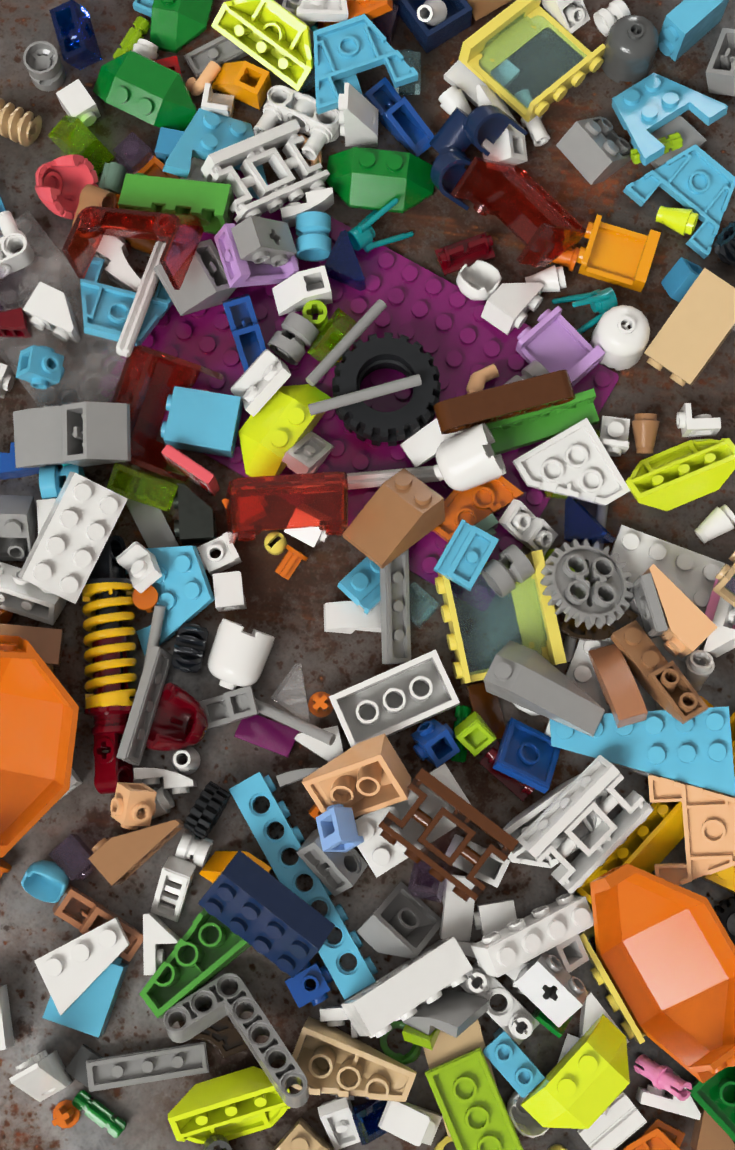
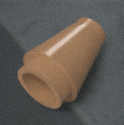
[631,413,660,454]

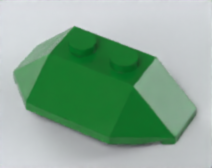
[150,0,214,53]
[93,50,198,131]
[326,147,434,213]

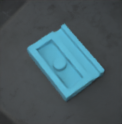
[433,519,499,591]
[337,557,381,614]

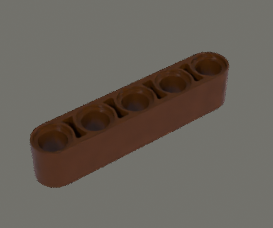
[433,370,576,434]

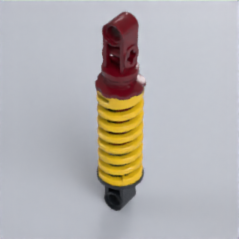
[82,535,137,794]

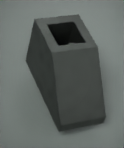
[173,483,217,545]

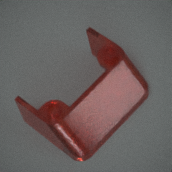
[451,157,586,268]
[62,206,204,290]
[111,345,224,482]
[225,472,348,544]

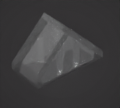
[271,663,311,723]

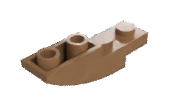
[611,620,708,724]

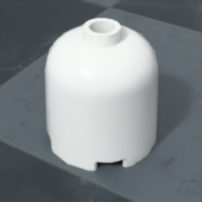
[590,305,650,371]
[433,423,506,491]
[208,618,275,690]

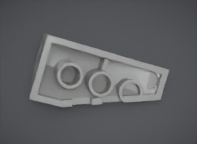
[484,640,605,737]

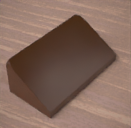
[466,683,506,740]

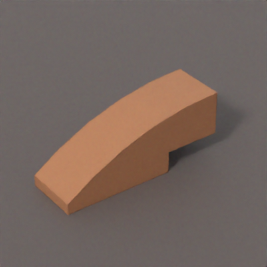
[588,644,648,728]
[53,884,143,962]

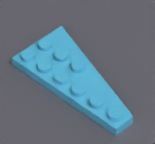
[550,706,735,797]

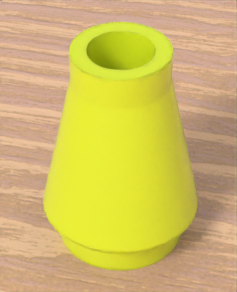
[656,206,699,236]

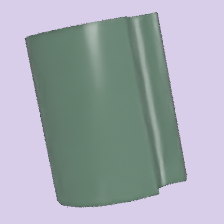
[98,162,127,194]

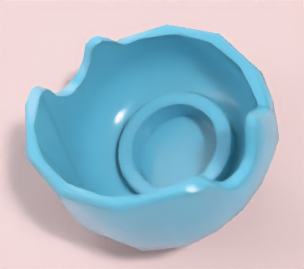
[21,860,69,903]

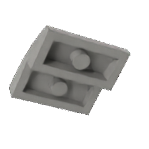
[13,406,69,469]
[403,990,489,1038]

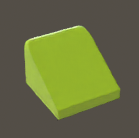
[454,711,497,756]
[402,1025,440,1050]

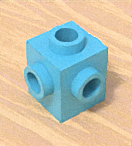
[15,345,64,389]

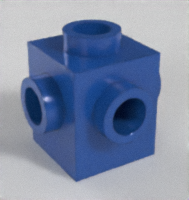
[411,718,460,768]
[285,961,334,1008]

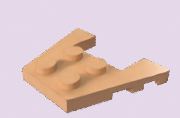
[648,774,735,885]

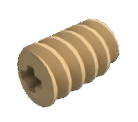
[0,98,42,147]

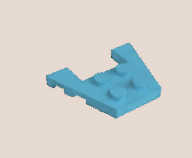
[313,14,418,115]
[612,73,728,166]
[163,108,268,199]
[622,144,735,259]
[79,253,173,347]
[126,546,215,655]

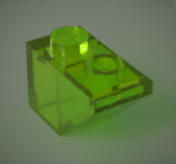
[48,115,114,176]
[307,308,357,368]
[106,463,179,512]

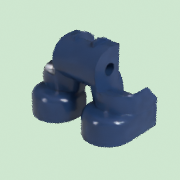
[429,105,528,210]

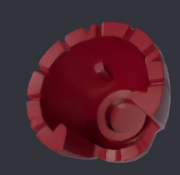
[146,683,208,751]

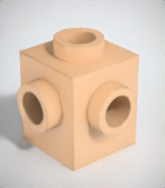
[110,782,157,830]

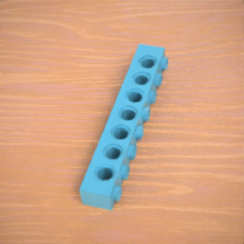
[229,772,378,1000]

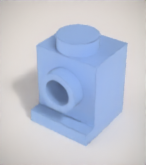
[316,804,364,853]

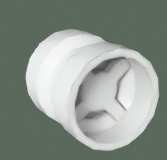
[593,0,631,37]
[175,830,213,868]

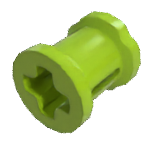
[302,300,328,332]

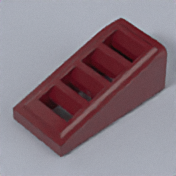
[0,308,33,338]

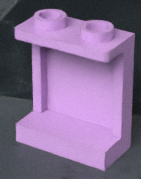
[214,221,299,288]
[515,305,605,387]

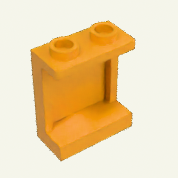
[576,214,661,292]

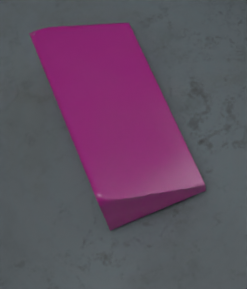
[234,715,299,758]

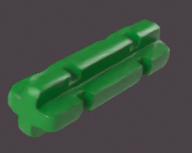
[450,705,471,763]
[72,1090,126,1138]

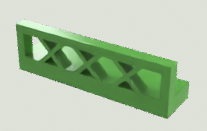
[486,388,600,455]

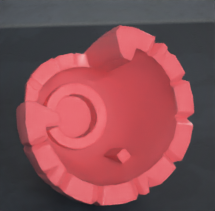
[35,154,99,220]

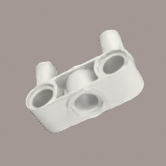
[253,85,340,160]
[0,211,35,279]
[459,961,540,1045]

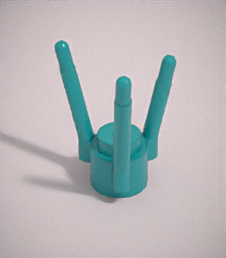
[346,198,414,253]
[552,287,618,335]

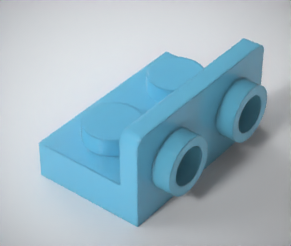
[483,1027,545,1098]

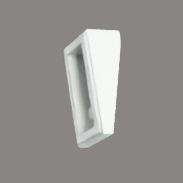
[150,855,196,922]

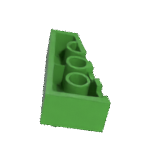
[118,173,235,234]
[139,909,251,1018]

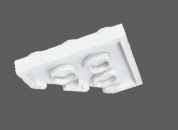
[513,418,630,506]

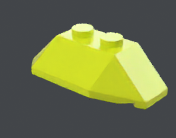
[211,0,313,91]
[238,384,331,490]
[626,438,735,511]
[521,1014,630,1129]
[168,1066,291,1144]

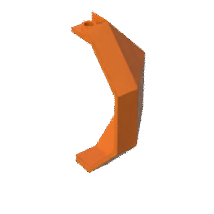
[0,635,79,858]
[590,863,735,1083]

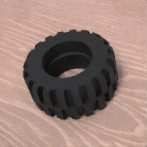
[332,332,441,447]

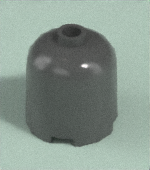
[601,14,659,84]

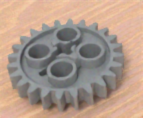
[540,539,634,630]

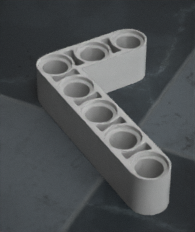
[163,973,309,1108]

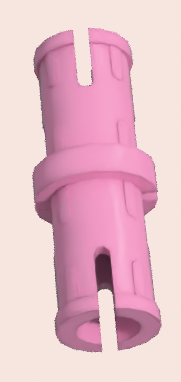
[634,1054,692,1101]

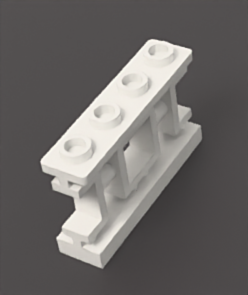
[200,119,330,224]
[516,755,654,894]

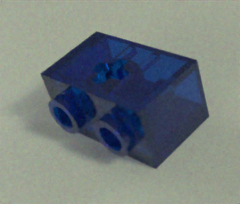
[49,0,102,70]

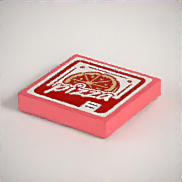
[161,444,220,496]

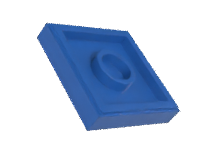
[493,717,561,794]

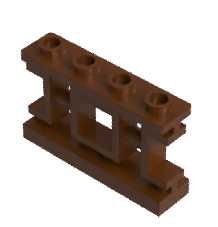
[379,768,519,902]

